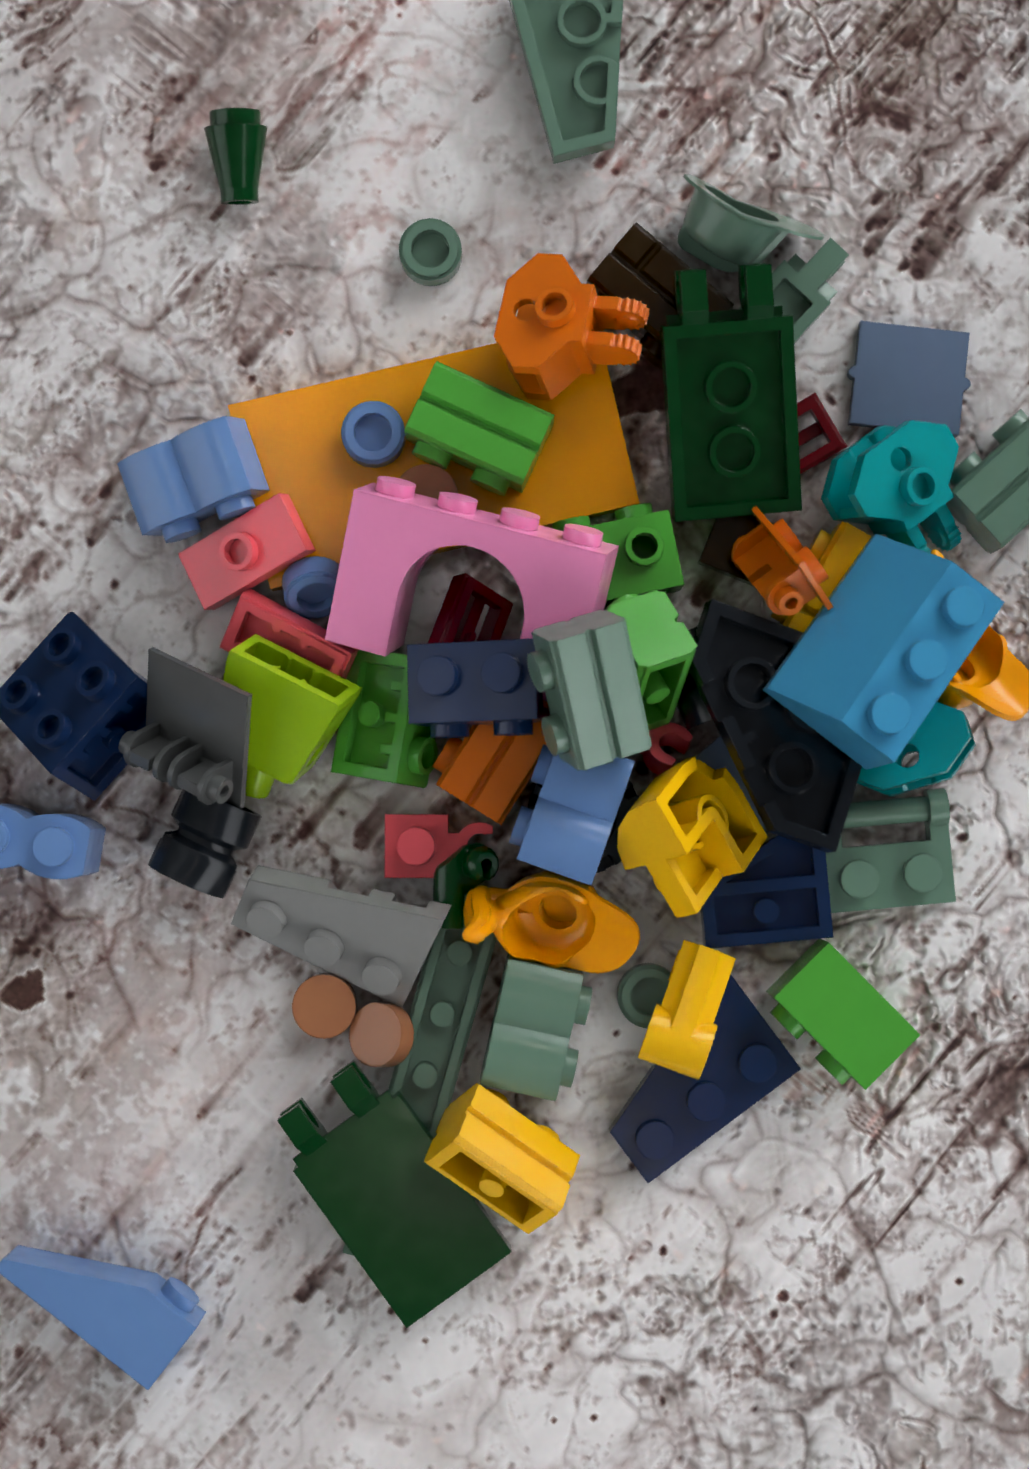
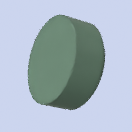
[399,218,462,286]
[617,963,671,1028]

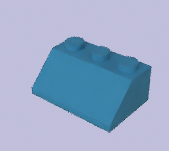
[763,534,1005,770]

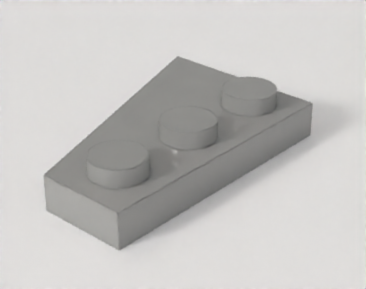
[231,865,452,1008]

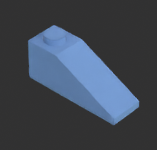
[0,1245,206,1390]

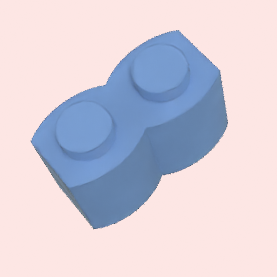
[117,416,270,543]
[509,745,635,886]
[0,803,106,879]

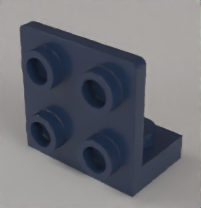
[0,612,147,801]

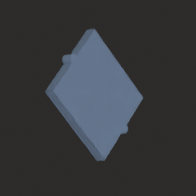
[847,321,971,437]

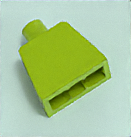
[223,634,362,799]

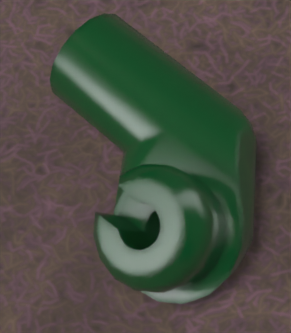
[433,842,499,929]

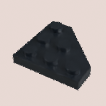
[689,599,862,853]

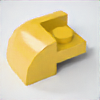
[617,756,768,918]

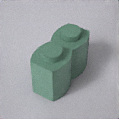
[480,954,592,1101]

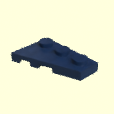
[609,974,801,1183]

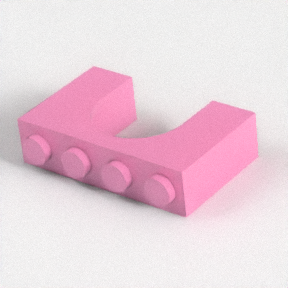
[325,476,619,701]

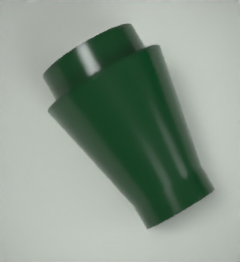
[204,108,267,205]

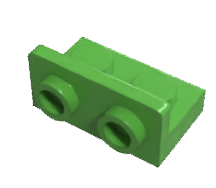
[331,650,438,788]

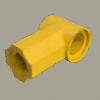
[637,940,736,1080]

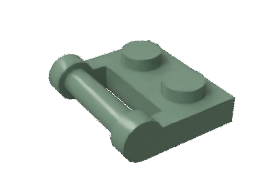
[826,788,956,913]

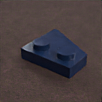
[700,835,834,948]

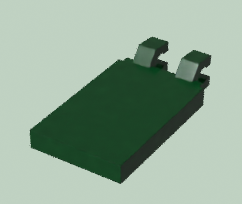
[660,263,802,522]
[277,1060,512,1328]

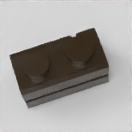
[587,222,734,370]

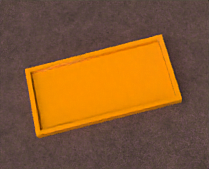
[228,343,640,592]

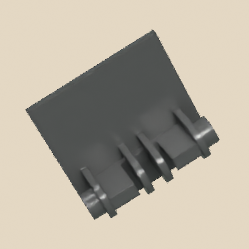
[118,647,252,809]

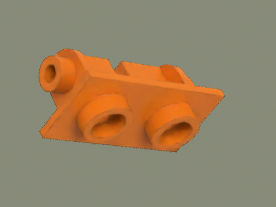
[731,506,834,616]

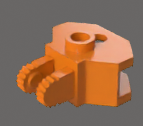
[494,253,649,401]

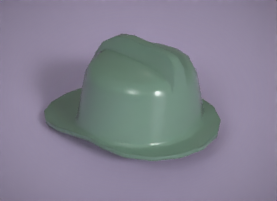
[677,173,825,272]

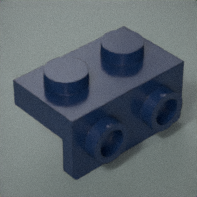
[407,638,550,738]

